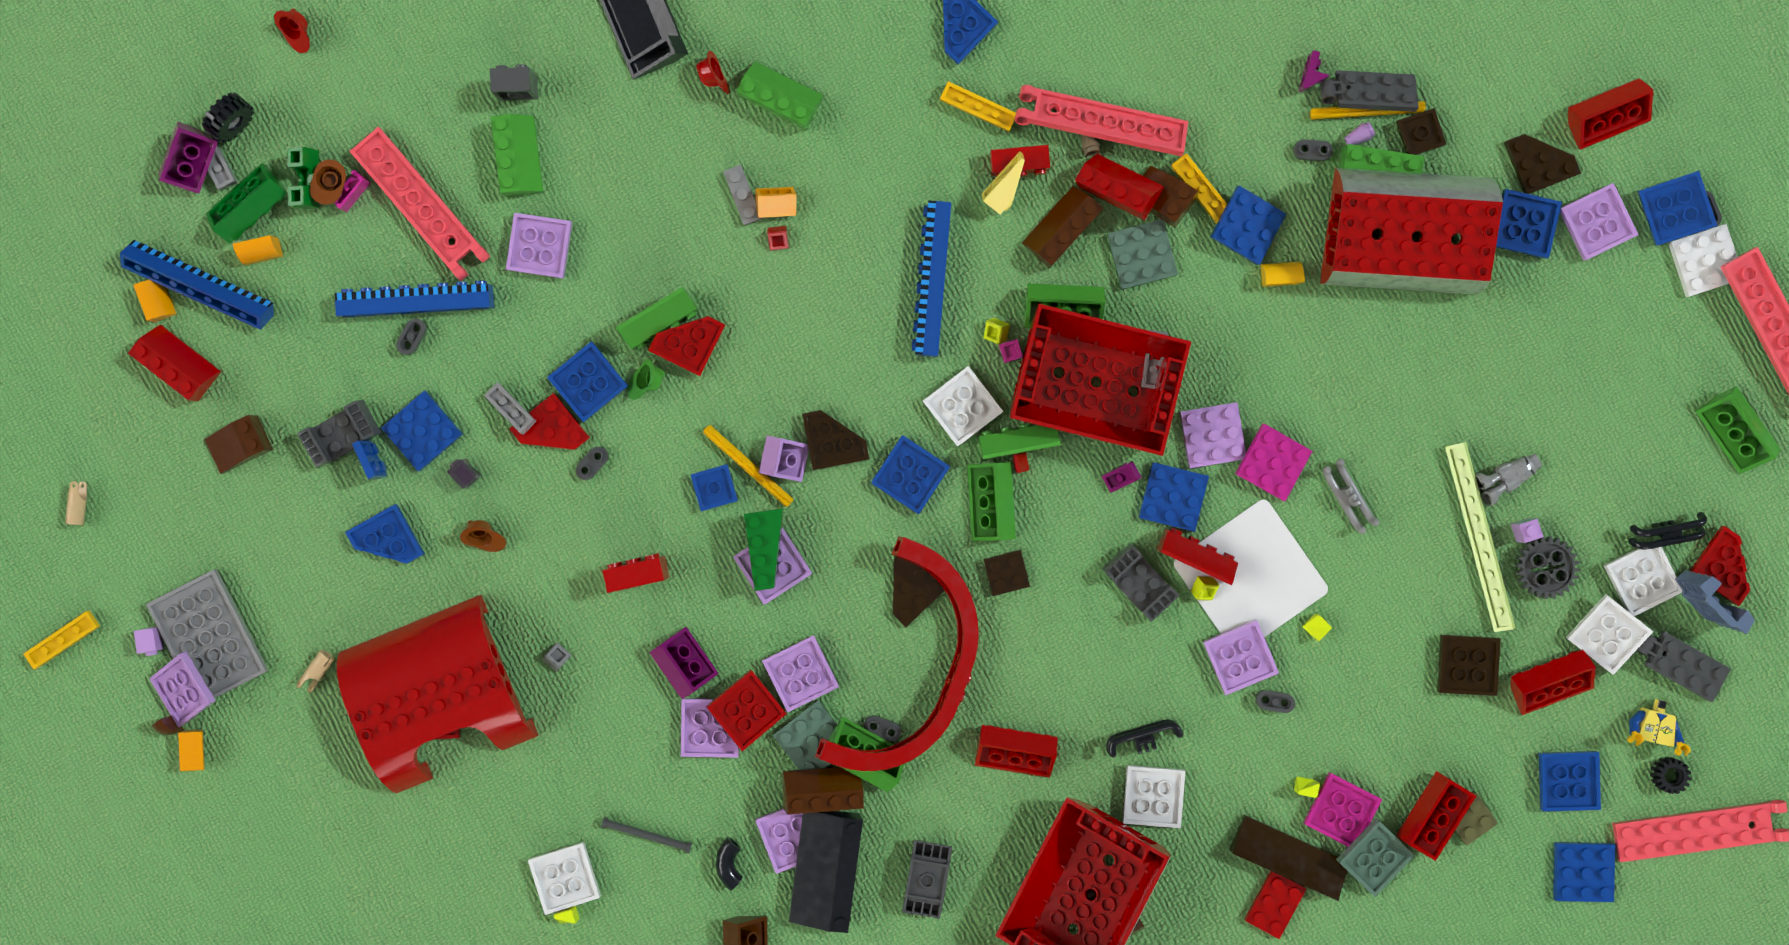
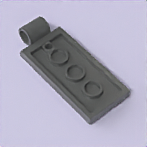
[1320,70,1419,112]
[1636,631,1731,703]

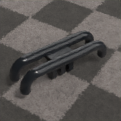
[1628,512,1707,550]
[1106,719,1183,758]

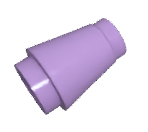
[1344,122,1375,145]

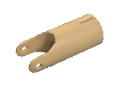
[65,481,87,525]
[297,650,335,693]

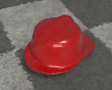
[274,8,310,53]
[696,51,730,94]

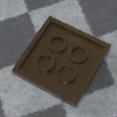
[1437,634,1501,696]

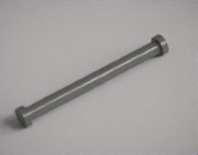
[601,817,693,854]

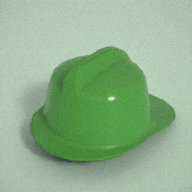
[627,359,665,400]

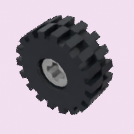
[202,92,254,143]

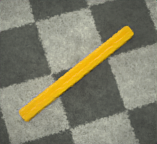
[1310,101,1426,120]
[703,425,793,507]

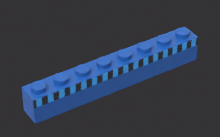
[912,200,951,357]
[119,240,274,330]
[335,281,494,318]

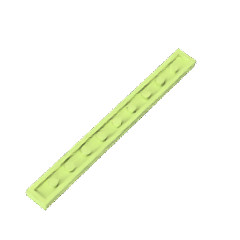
[1445,442,1516,632]

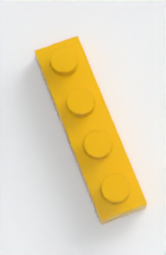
[940,81,1016,132]
[1170,153,1227,224]
[23,611,100,669]

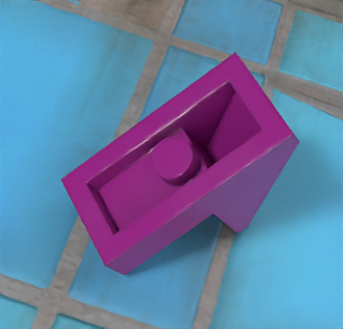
[1298,50,1330,93]
[1101,461,1142,493]

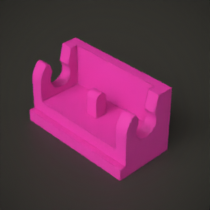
[335,170,371,212]

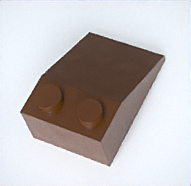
[1143,165,1198,228]
[204,415,273,474]

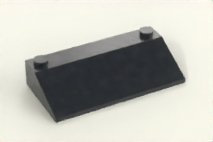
[600,0,688,79]
[789,811,863,933]

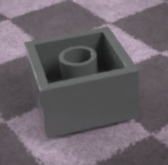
[490,64,538,101]

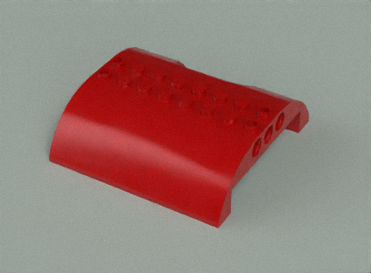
[337,595,539,793]

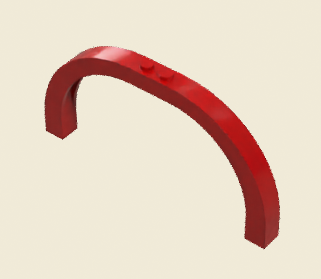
[814,537,979,771]

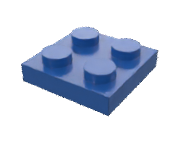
[352,441,387,479]
[690,464,738,511]

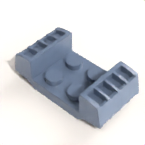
[1675,570,1755,634]

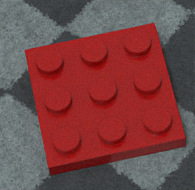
[706,669,786,752]

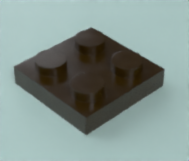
[1396,108,1447,155]
[983,550,1030,596]

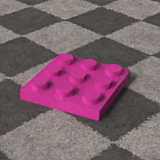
[1235,423,1313,501]
[1303,772,1382,847]

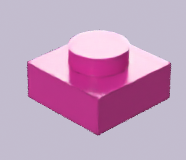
[999,339,1023,364]

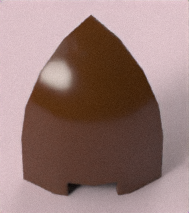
[151,716,184,735]

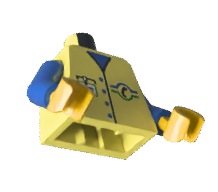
[1627,699,1691,756]

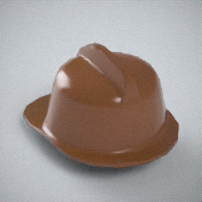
[310,159,346,205]
[460,520,506,552]

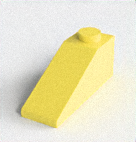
[981,151,1025,215]

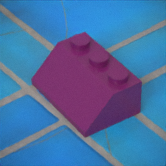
[158,121,218,194]
[649,627,719,699]

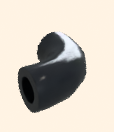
[715,837,743,891]

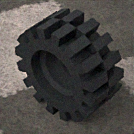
[1650,757,1692,794]

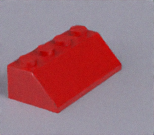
[1568,78,1653,150]
[1075,154,1164,221]
[128,325,222,401]
[1156,527,1238,586]
[1511,649,1596,715]
[975,725,1058,778]
[1396,771,1476,861]

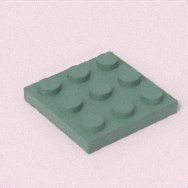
[1107,220,1178,290]
[773,699,837,770]
[1336,818,1415,897]

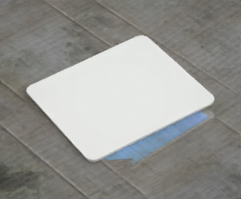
[1174,500,1328,637]

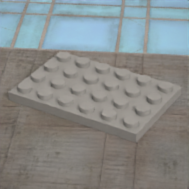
[146,569,269,699]

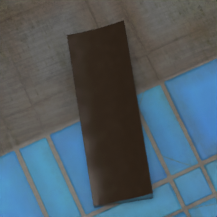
[1229,815,1348,901]

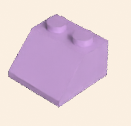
[759,436,809,482]

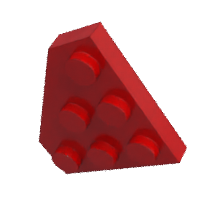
[648,316,725,376]
[509,393,591,450]
[1690,526,1750,606]

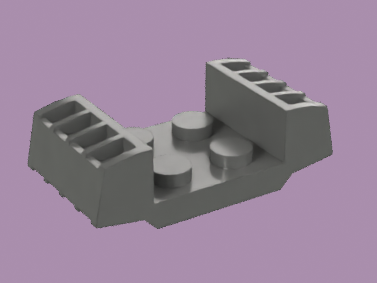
[297,400,382,469]
[1102,543,1180,622]
[902,840,952,919]

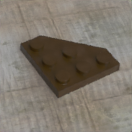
[1504,134,1581,194]
[802,410,869,470]
[893,557,945,627]

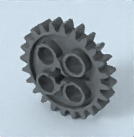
[1514,536,1580,599]

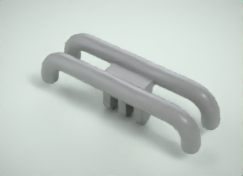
[1323,459,1380,534]

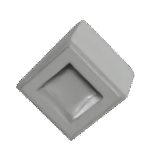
[543,643,571,672]

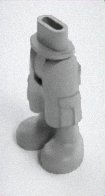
[1475,454,1542,506]

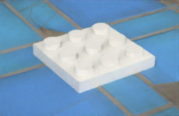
[1668,224,1737,297]
[923,366,1003,447]
[1603,540,1682,616]
[1566,594,1653,675]
[1122,765,1185,828]
[528,842,601,915]

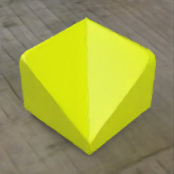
[983,318,1010,345]
[1191,576,1220,600]
[1302,613,1332,641]
[1294,777,1320,798]
[553,905,580,924]

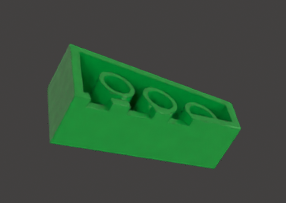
[744,508,784,591]

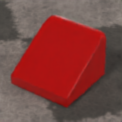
[767,226,789,251]
[1012,452,1030,473]

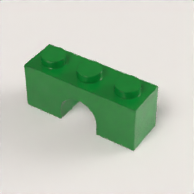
[287,146,320,209]

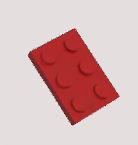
[1244,871,1307,939]

